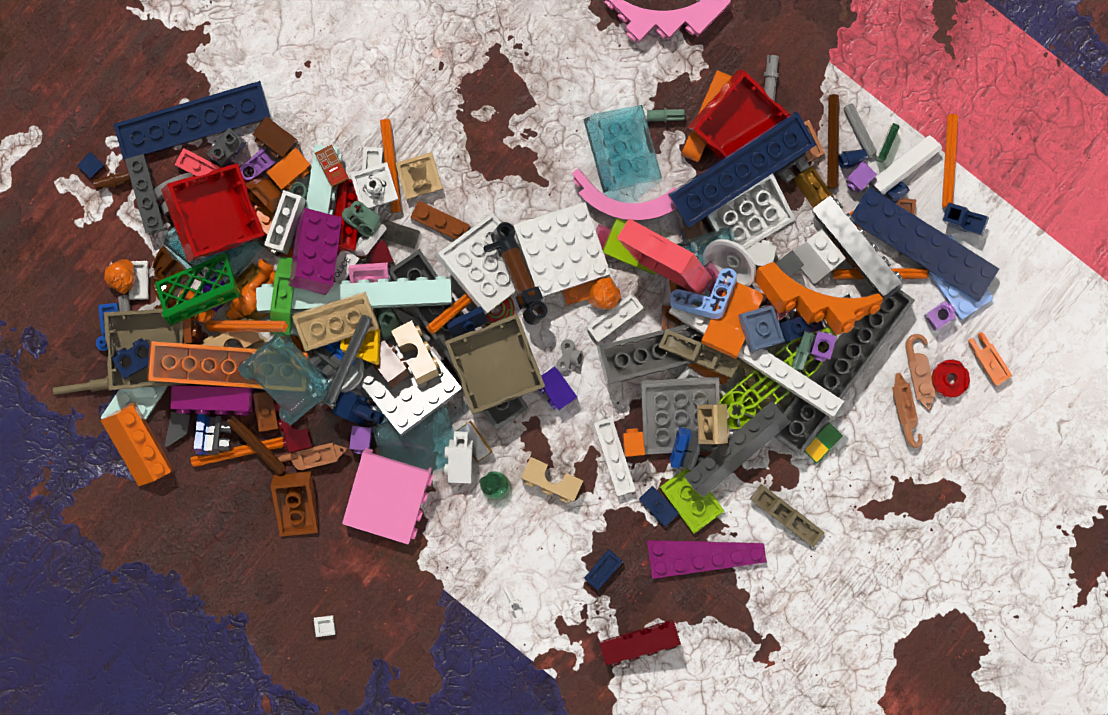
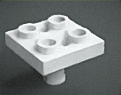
[350,162,399,209]

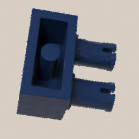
[331,391,384,426]

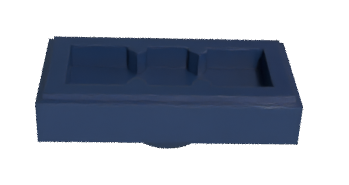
[446,306,489,338]
[639,486,679,526]
[584,549,623,591]

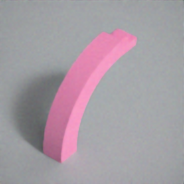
[572,169,676,220]

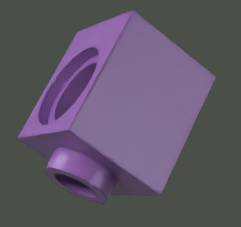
[845,161,877,193]
[924,301,957,331]
[811,331,837,362]
[349,426,373,454]

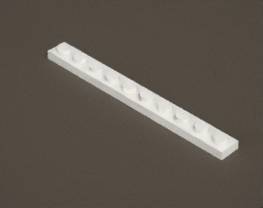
[669,297,844,419]

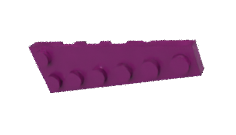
[647,540,767,579]

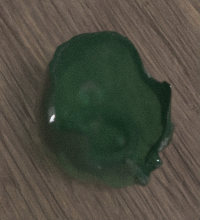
[479,471,511,500]

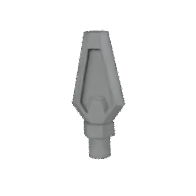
[395,308,432,343]

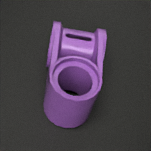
[240,148,277,182]

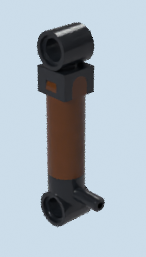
[483,222,548,325]

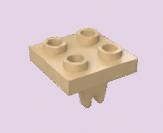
[395,152,443,200]

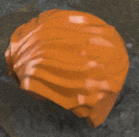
[104,259,137,294]
[588,277,621,310]

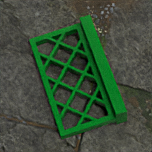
[155,253,241,326]

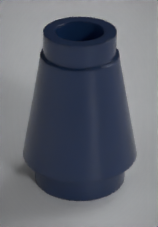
[838,149,868,170]

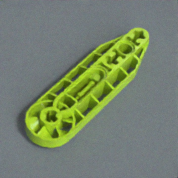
[719,327,837,429]

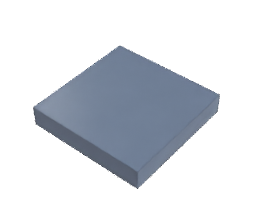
[738,305,785,352]

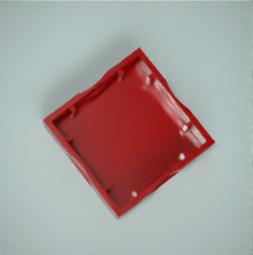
[688,70,790,160]
[161,163,265,262]

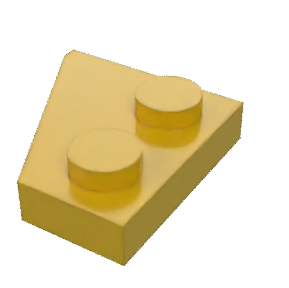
[340,328,381,365]

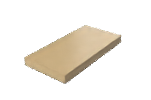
[292,291,379,352]

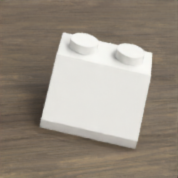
[794,229,846,284]

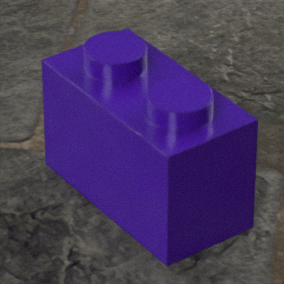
[539,366,577,411]

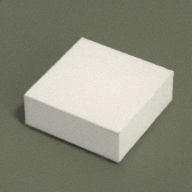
[314,615,336,637]

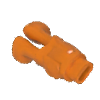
[225,258,276,320]

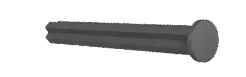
[322,315,372,407]

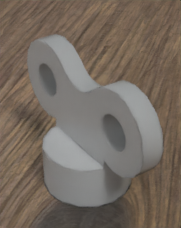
[556,339,583,372]

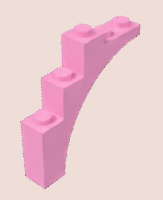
[604,0,731,43]

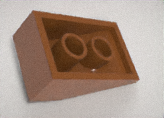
[271,471,318,537]

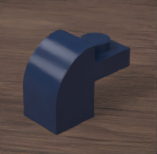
[942,203,989,236]

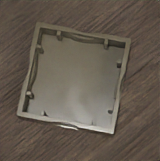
[104,309,190,390]
[445,314,545,415]

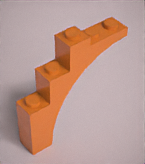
[754,262,884,335]

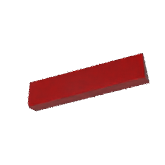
[335,179,359,252]

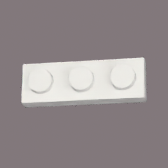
[586,293,644,342]

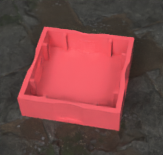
[617,219,713,295]

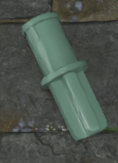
[647,108,685,123]
[792,331,816,370]

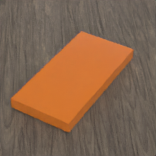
[700,282,765,359]

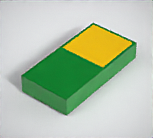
[804,423,843,463]

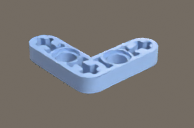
[670,268,737,319]

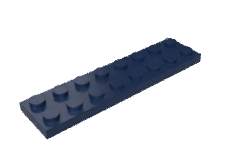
[113,81,271,161]
[667,112,816,228]
[851,187,1000,302]

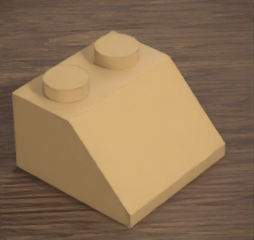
[697,404,729,444]

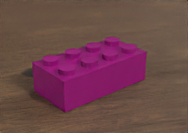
[288,208,342,295]
[171,386,254,415]

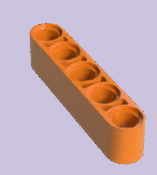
[681,70,732,162]

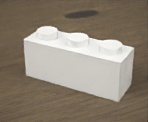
[264,190,306,254]

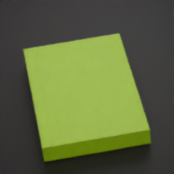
[603,217,669,275]
[660,468,724,534]

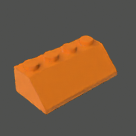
[100,401,173,486]

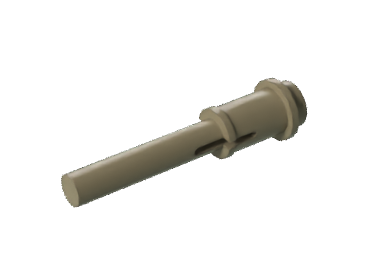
[53,376,111,395]

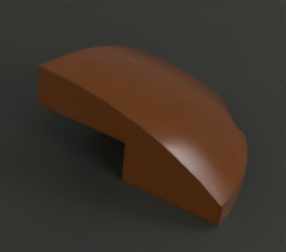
[151,246,190,300]

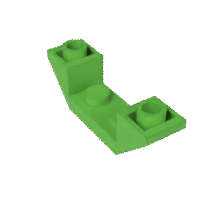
[270,257,294,336]

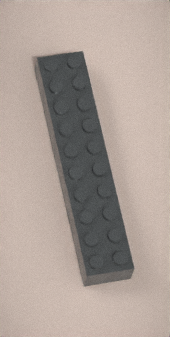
[388,249,529,430]
[774,289,915,455]
[597,304,790,385]

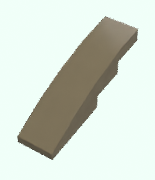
[659,329,740,379]
[750,484,825,548]

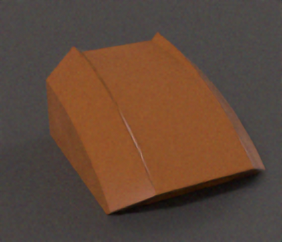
[245,178,283,215]

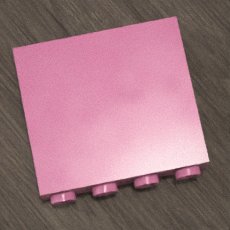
[342,448,434,544]

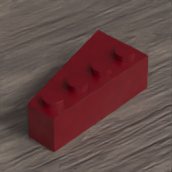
[599,619,681,667]

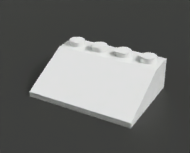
[706,173,796,249]

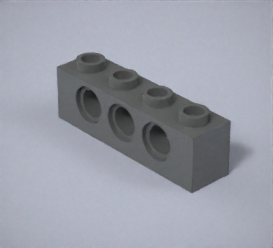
[125,154,168,235]

